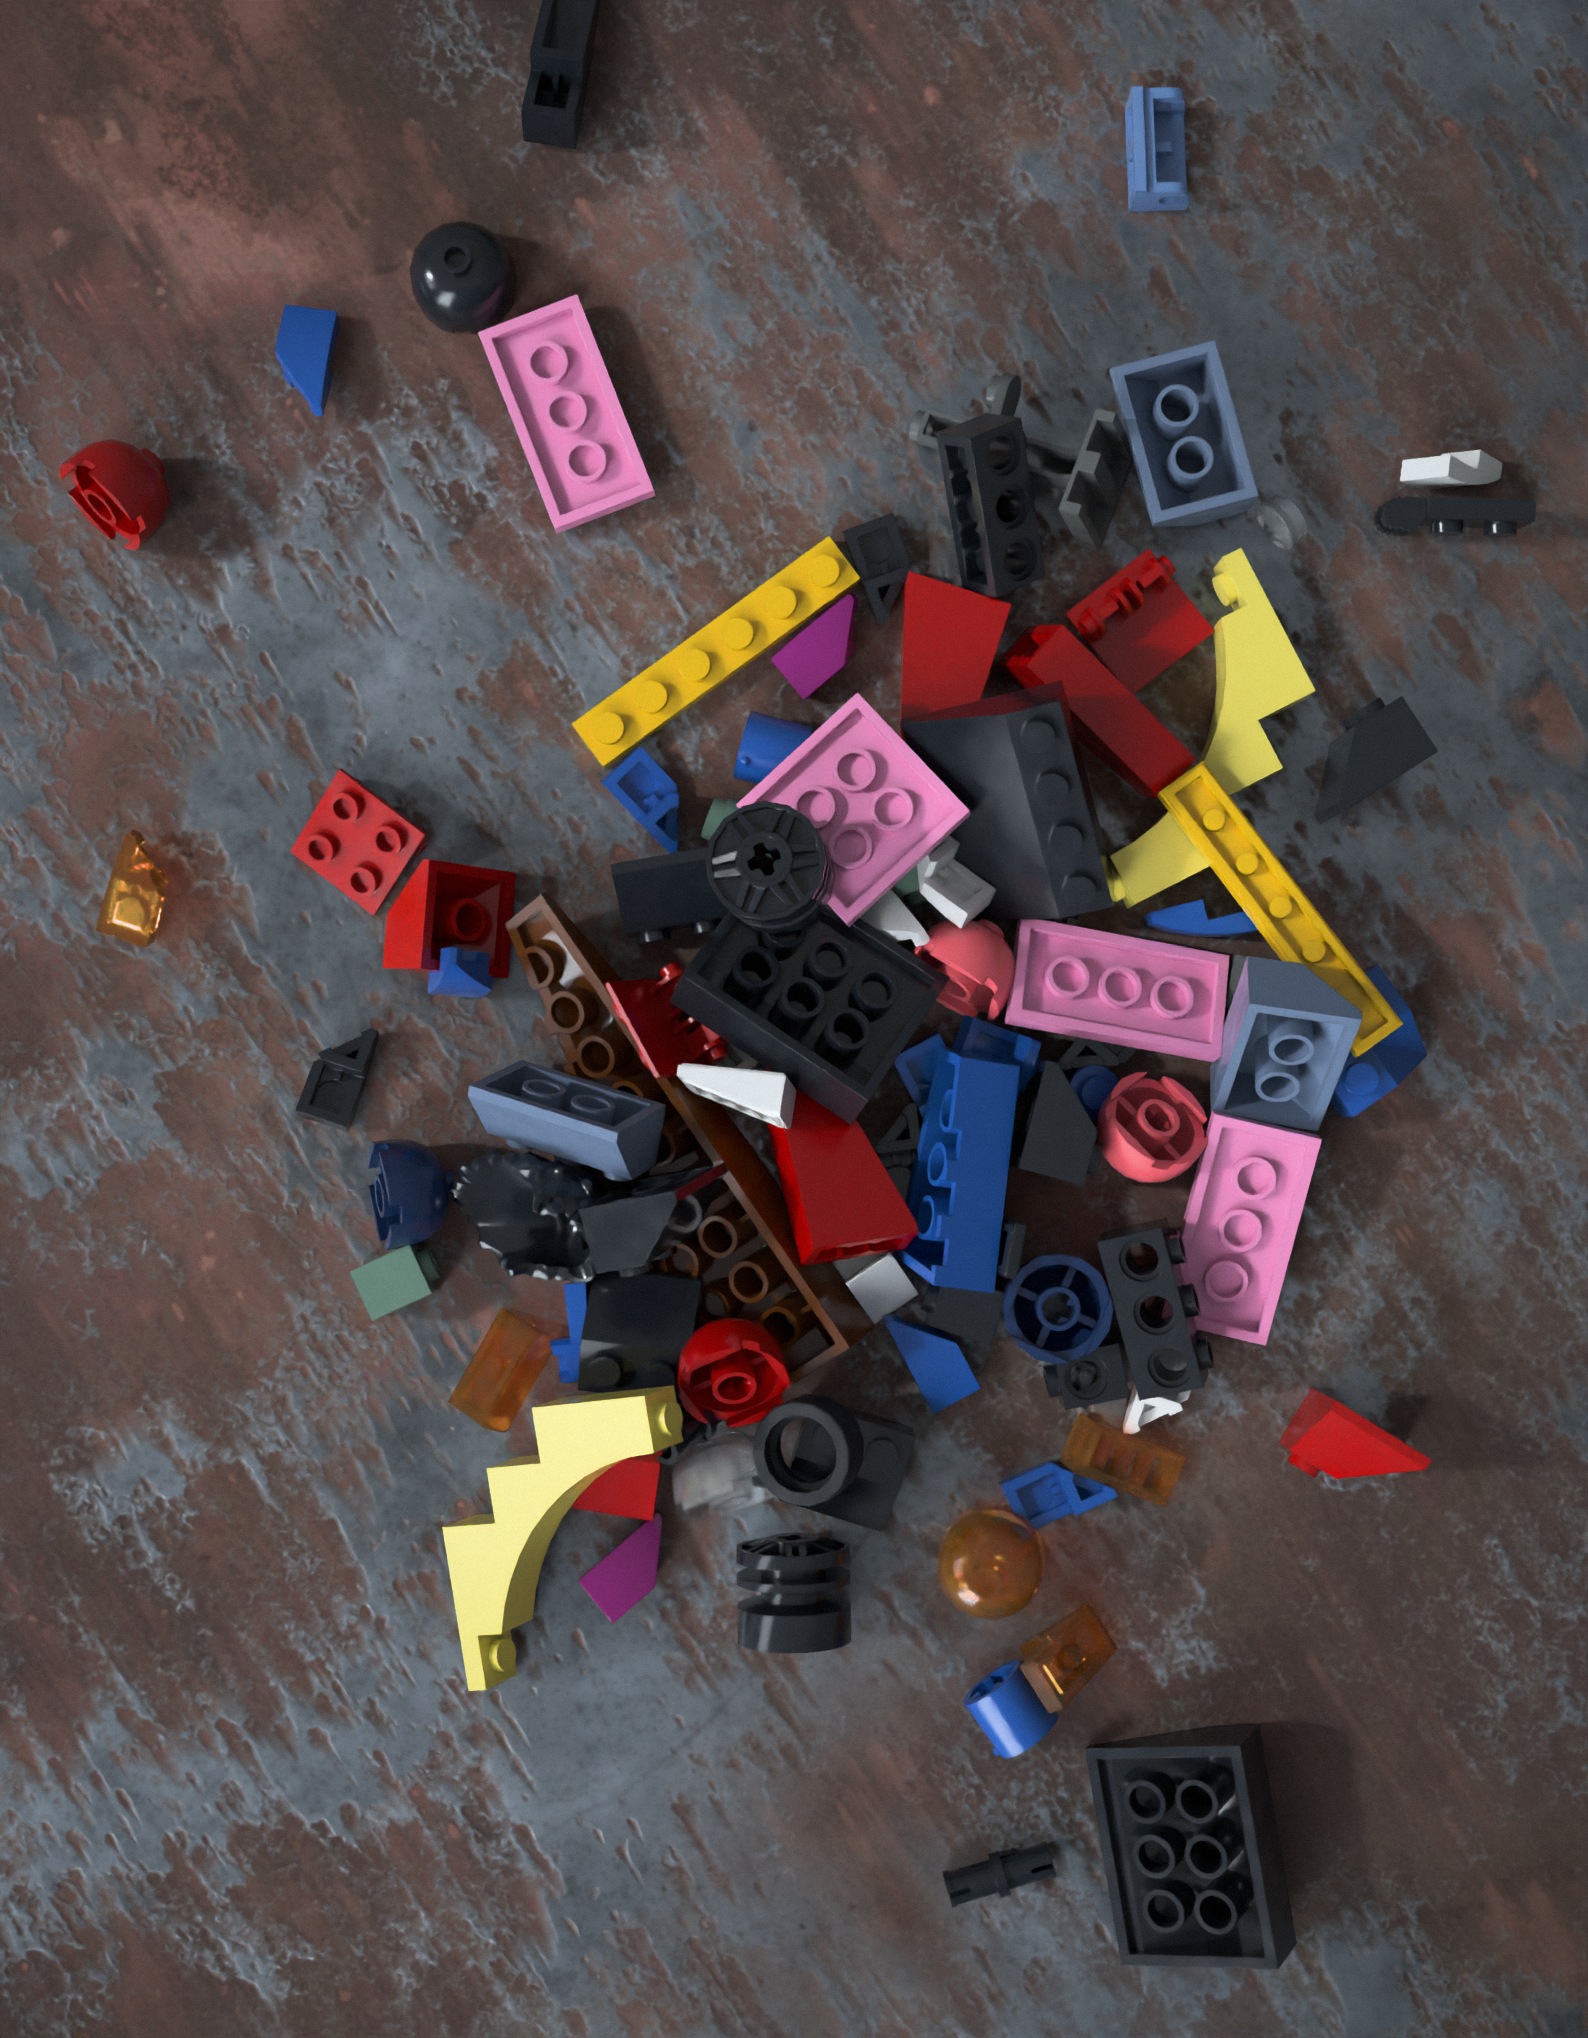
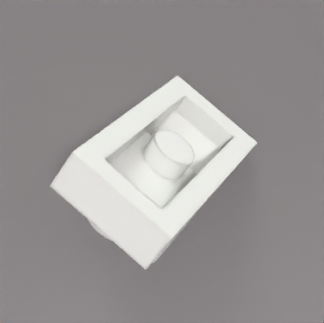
[832,1252,918,1324]

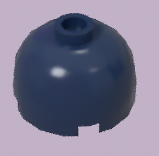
[368,1139,456,1250]
[1002,1252,1114,1364]

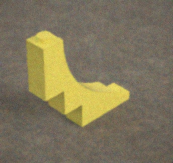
[1108,548,1316,909]
[442,1385,683,1691]

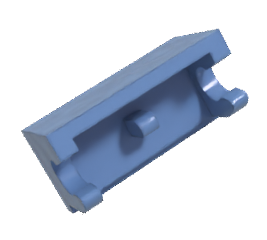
[1125,86,1189,212]

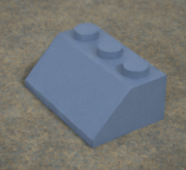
[1109,340,1259,526]
[1210,956,1362,1131]
[468,1060,666,1181]

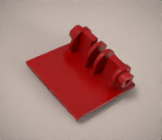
[1065,548,1215,695]
[290,768,429,916]
[605,961,729,1079]

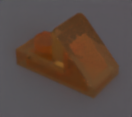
[1019,1603,1118,1713]

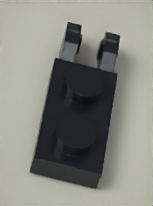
[1373,496,1536,537]

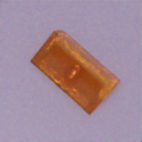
[448,1308,555,1433]

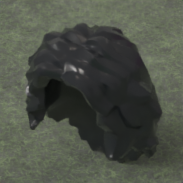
[451,1150,609,1283]

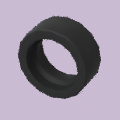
[752,1394,864,1507]

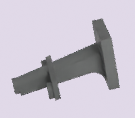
[909,372,1134,552]

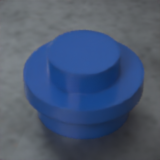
[1068,1064,1119,1119]

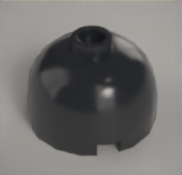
[410,221,517,334]

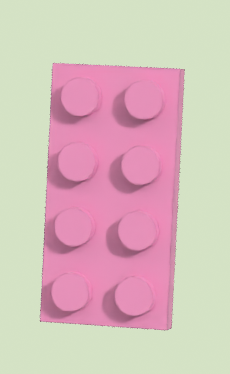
[478,294,655,534]
[1005,919,1230,1063]
[1158,1110,1322,1346]

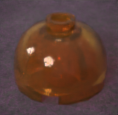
[936,1505,1046,1621]

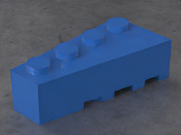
[894,1046,1020,1293]

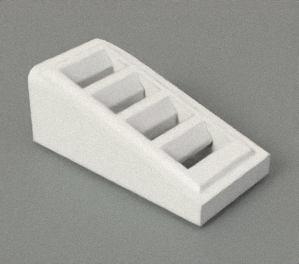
[677,1063,797,1129]

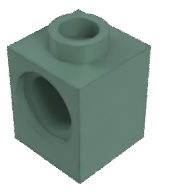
[349,1244,442,1321]

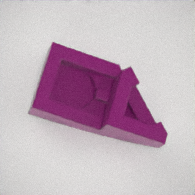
[771,593,859,700]
[578,1509,663,1624]

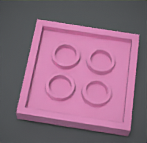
[736,692,971,927]

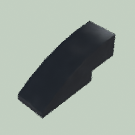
[521,0,600,149]

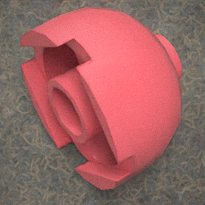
[911,919,1016,1021]
[1096,1072,1208,1183]

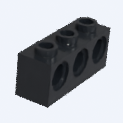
[936,413,1046,598]
[1097,1218,1215,1401]

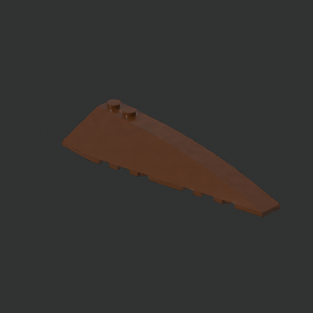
[505,892,875,1390]

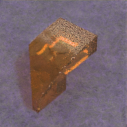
[96,830,169,948]

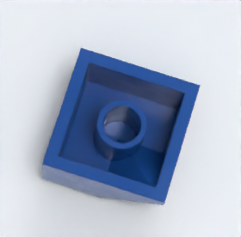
[1329,965,1427,1117]

